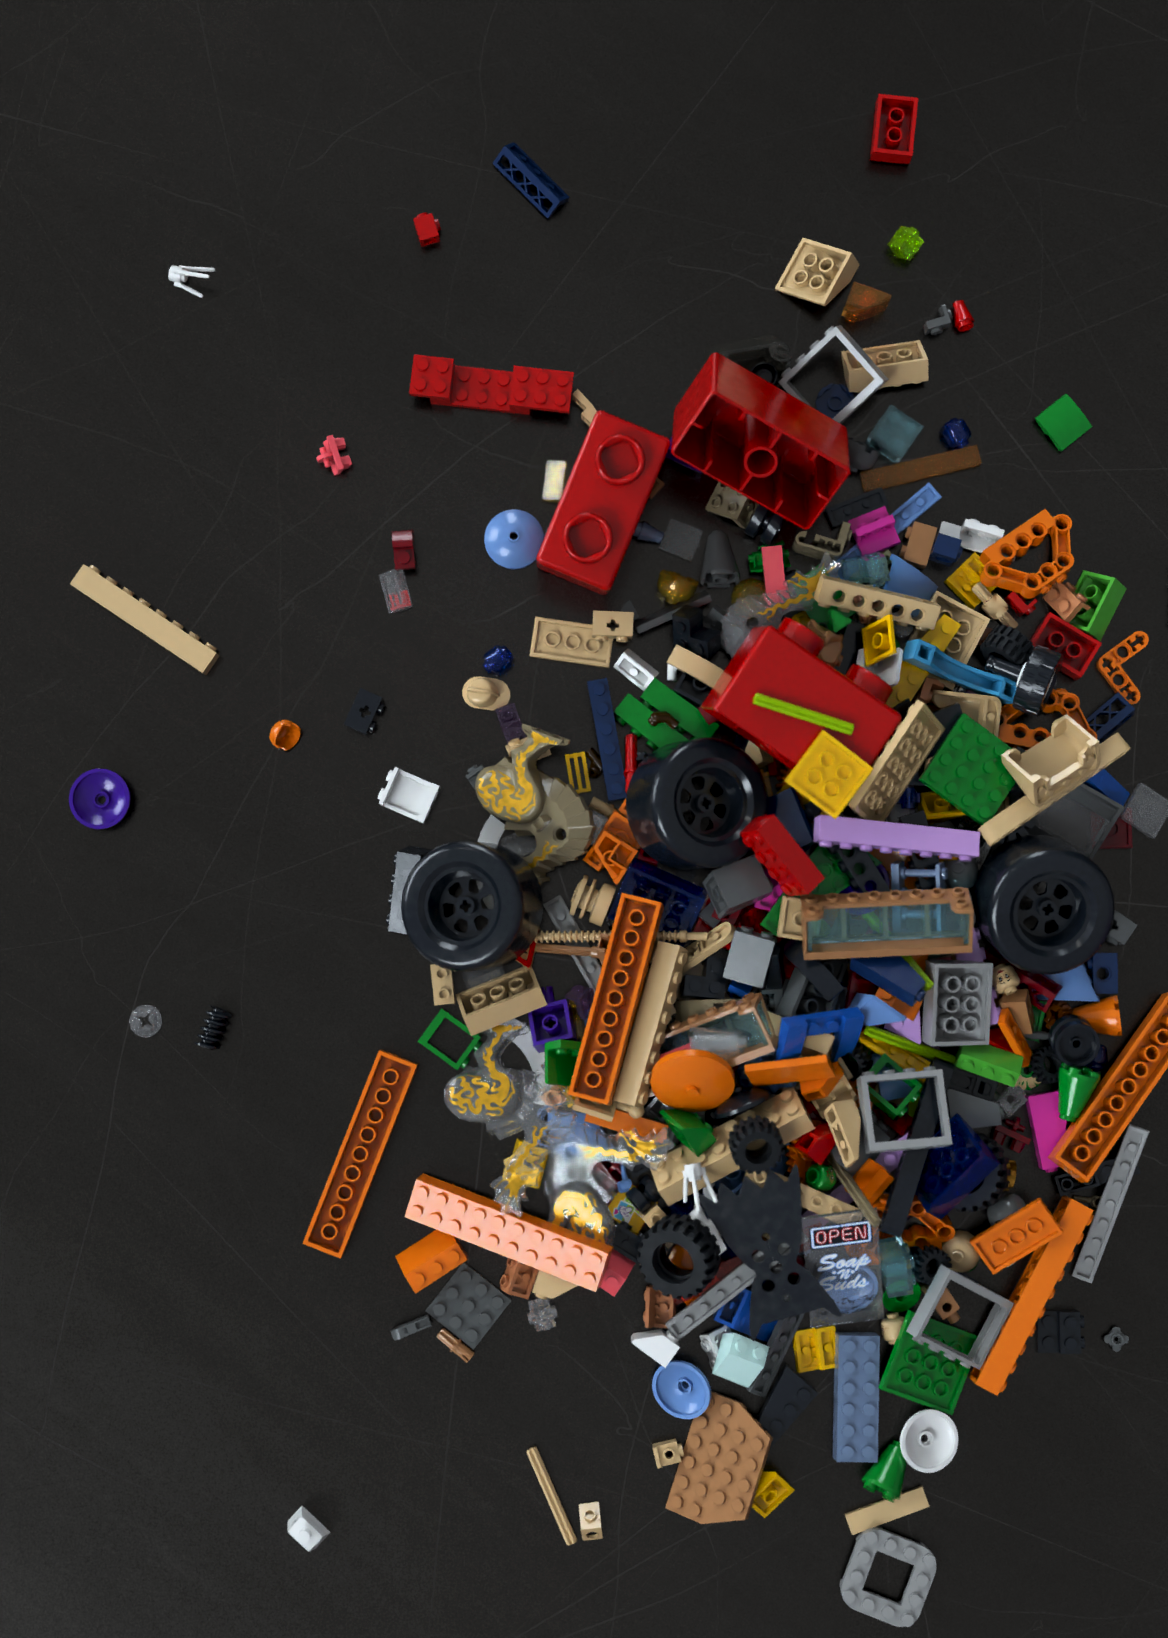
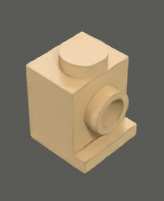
[652,1438,684,1469]

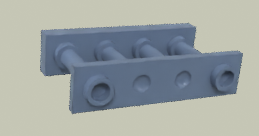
[891,861,949,938]

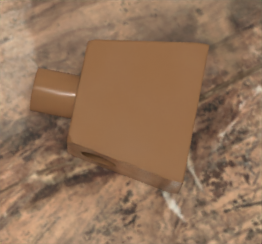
[919,1282,960,1324]

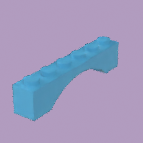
[902,639,1017,705]

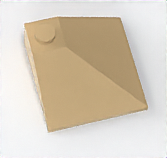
[775,238,860,306]

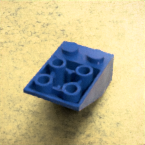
[713,1287,778,1342]

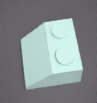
[712,1333,769,1388]

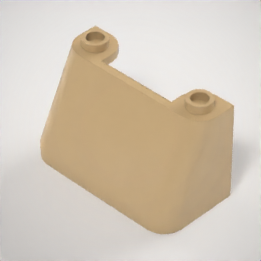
[1001,714,1100,807]

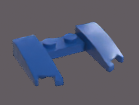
[775,1007,865,1062]

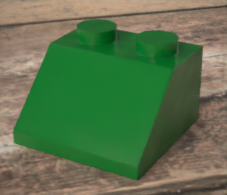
[660,1109,717,1157]

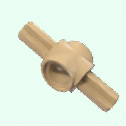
[972,582,1018,629]

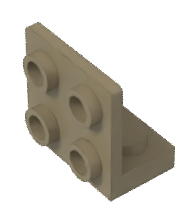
[705,482,759,529]

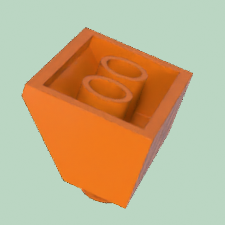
[395,1230,469,1294]

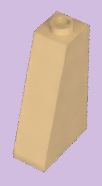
[754,1012,835,1057]

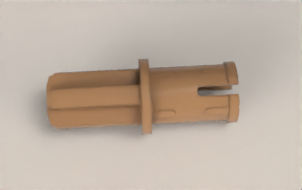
[436,1328,475,1363]

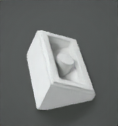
[613,648,659,691]

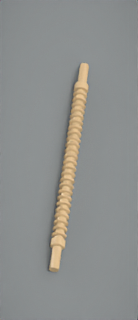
[534,930,708,943]

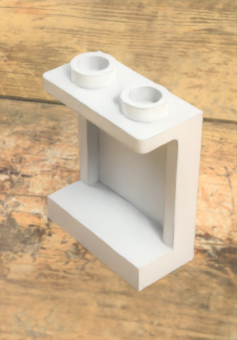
[377,767,441,824]

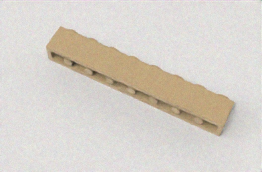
[70,564,219,675]
[613,941,688,1109]

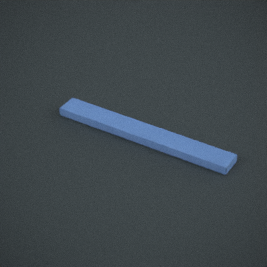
[826,482,942,580]

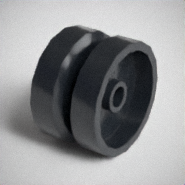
[744,505,786,546]
[1048,1015,1100,1067]

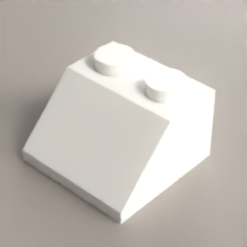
[631,1329,680,1368]

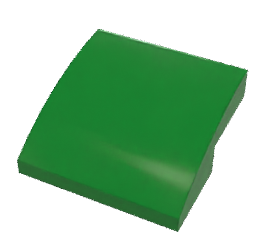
[1035,394,1092,451]

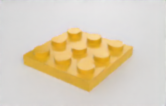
[784,730,874,820]

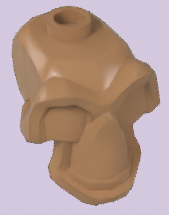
[807,619,844,668]

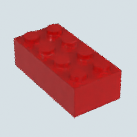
[739,814,825,896]

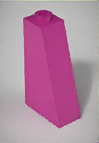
[1024,1090,1067,1173]

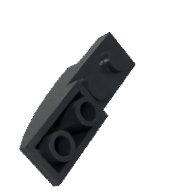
[1054,1157,1141,1196]

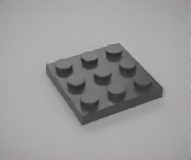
[425,1262,512,1350]

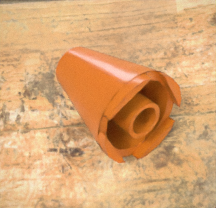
[1072,995,1122,1036]

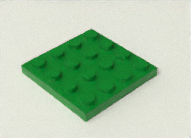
[918,713,1016,826]
[878,1309,978,1415]

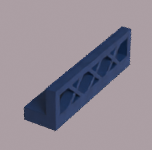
[492,142,570,219]
[1086,692,1135,744]

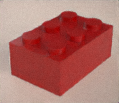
[870,94,918,164]
[1030,612,1102,681]

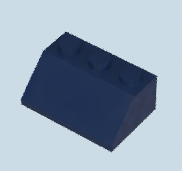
[768,787,814,852]

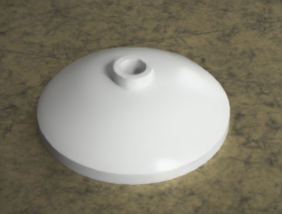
[900,1409,958,1473]

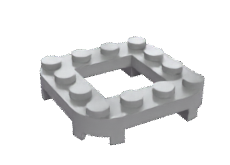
[839,1526,936,1627]

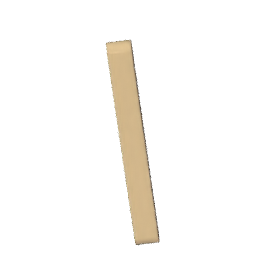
[977,732,1131,847]

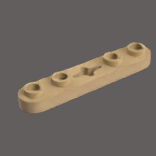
[682,922,736,974]

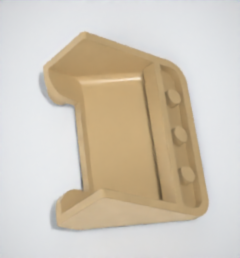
[924,690,1002,770]

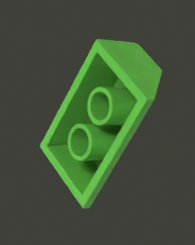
[1060,570,1127,642]
[954,1045,1024,1087]

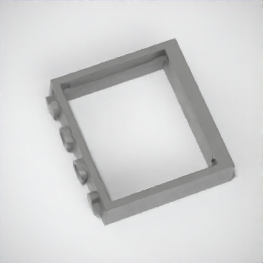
[779,325,889,424]
[856,1066,952,1154]
[906,1264,1014,1370]

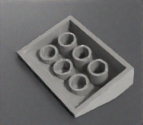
[922,959,993,1046]

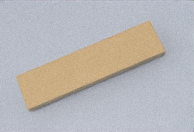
[844,1485,930,1535]

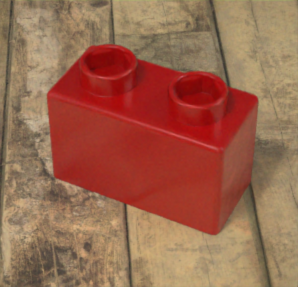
[671,352,850,530]
[536,410,671,595]
[701,617,902,770]

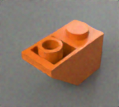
[800,1061,844,1102]

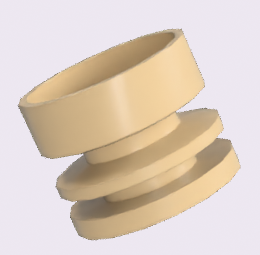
[569,875,617,926]

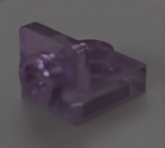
[565,985,594,1019]

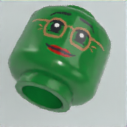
[806,1163,836,1192]

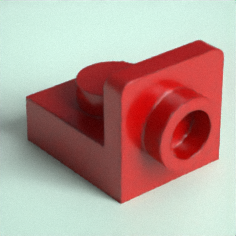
[1004,591,1038,617]

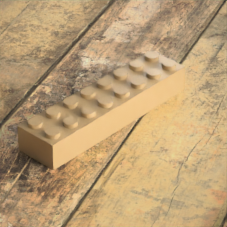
[648,1086,815,1206]

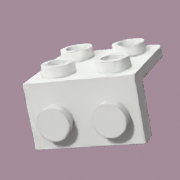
[856,648,903,687]

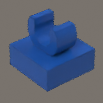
[727,980,753,999]

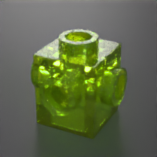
[887,226,924,261]

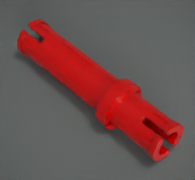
[623,734,638,793]

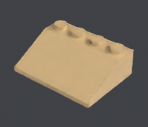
[903,591,990,691]

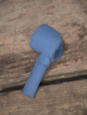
[617,1163,632,1193]

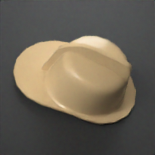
[462,676,510,711]

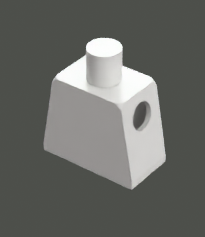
[287,1506,330,1552]

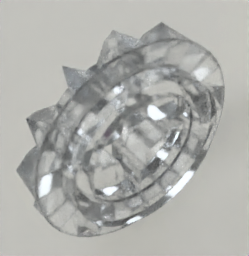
[129,1005,162,1037]

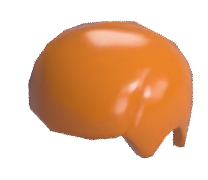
[269,719,301,751]

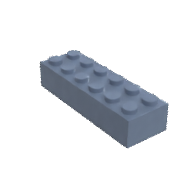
[832,1332,880,1463]

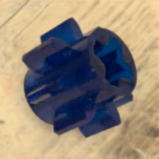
[896,788,921,809]

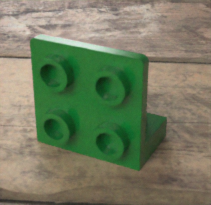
[545,1039,582,1086]

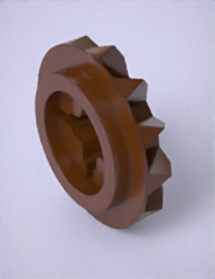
[1043,1000,1072,1030]

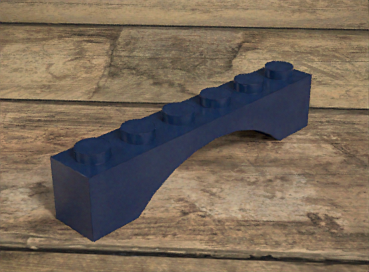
[587,678,627,803]

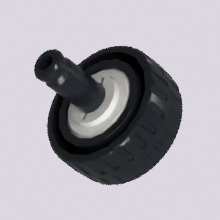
[985,645,1063,717]

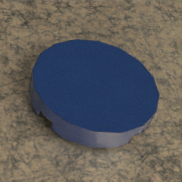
[815,384,855,421]

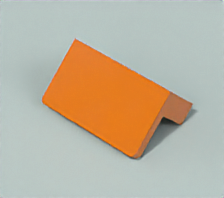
[844,1158,895,1205]

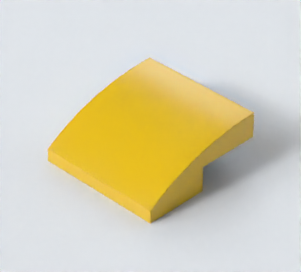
[944,552,996,609]
[792,1325,836,1373]

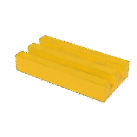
[565,751,591,794]

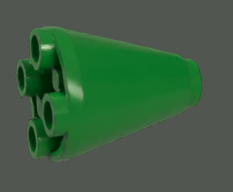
[1058,1062,1101,1122]
[862,1440,907,1503]

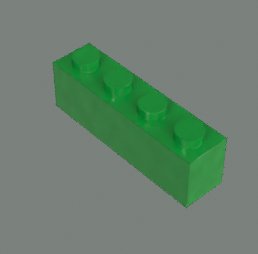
[640,678,720,740]
[613,693,688,751]

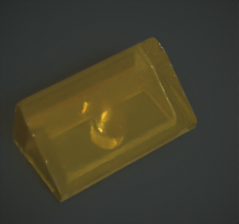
[542,460,567,502]

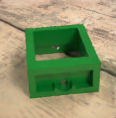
[418,1008,483,1070]
[855,1053,923,1120]

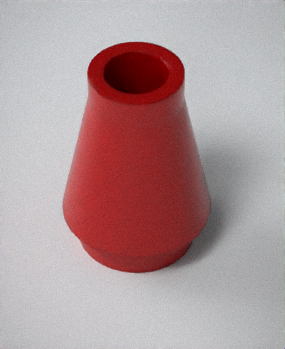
[952,300,974,332]

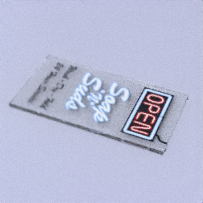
[801,1207,884,1328]

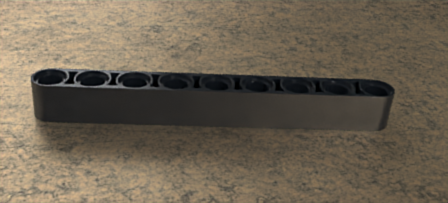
[879,1056,954,1238]

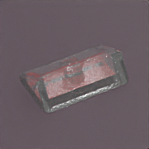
[379,569,413,613]

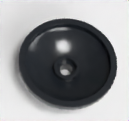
[714,1085,773,1119]

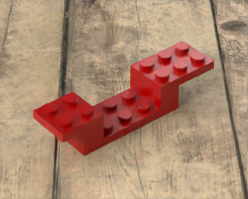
[409,354,574,415]

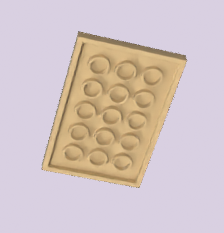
[848,700,945,821]

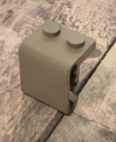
[792,521,853,563]

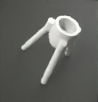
[168,265,215,298]
[682,1163,718,1212]

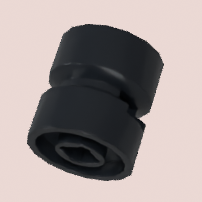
[625,1175,662,1214]

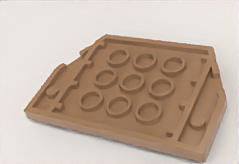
[665,1391,773,1524]

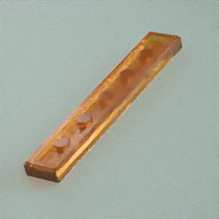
[860,445,982,493]

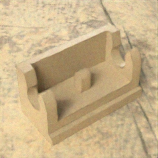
[812,1075,859,1120]

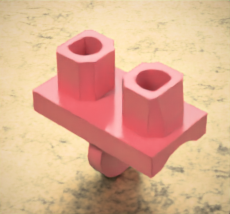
[316,435,352,476]

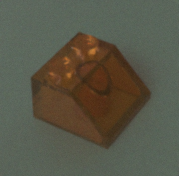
[842,281,892,322]

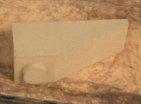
[823,1099,861,1168]

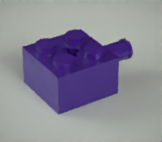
[528,986,577,1053]

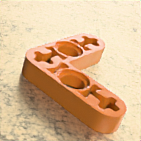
[1096,631,1149,705]

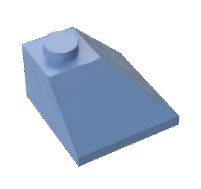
[848,993,906,1026]

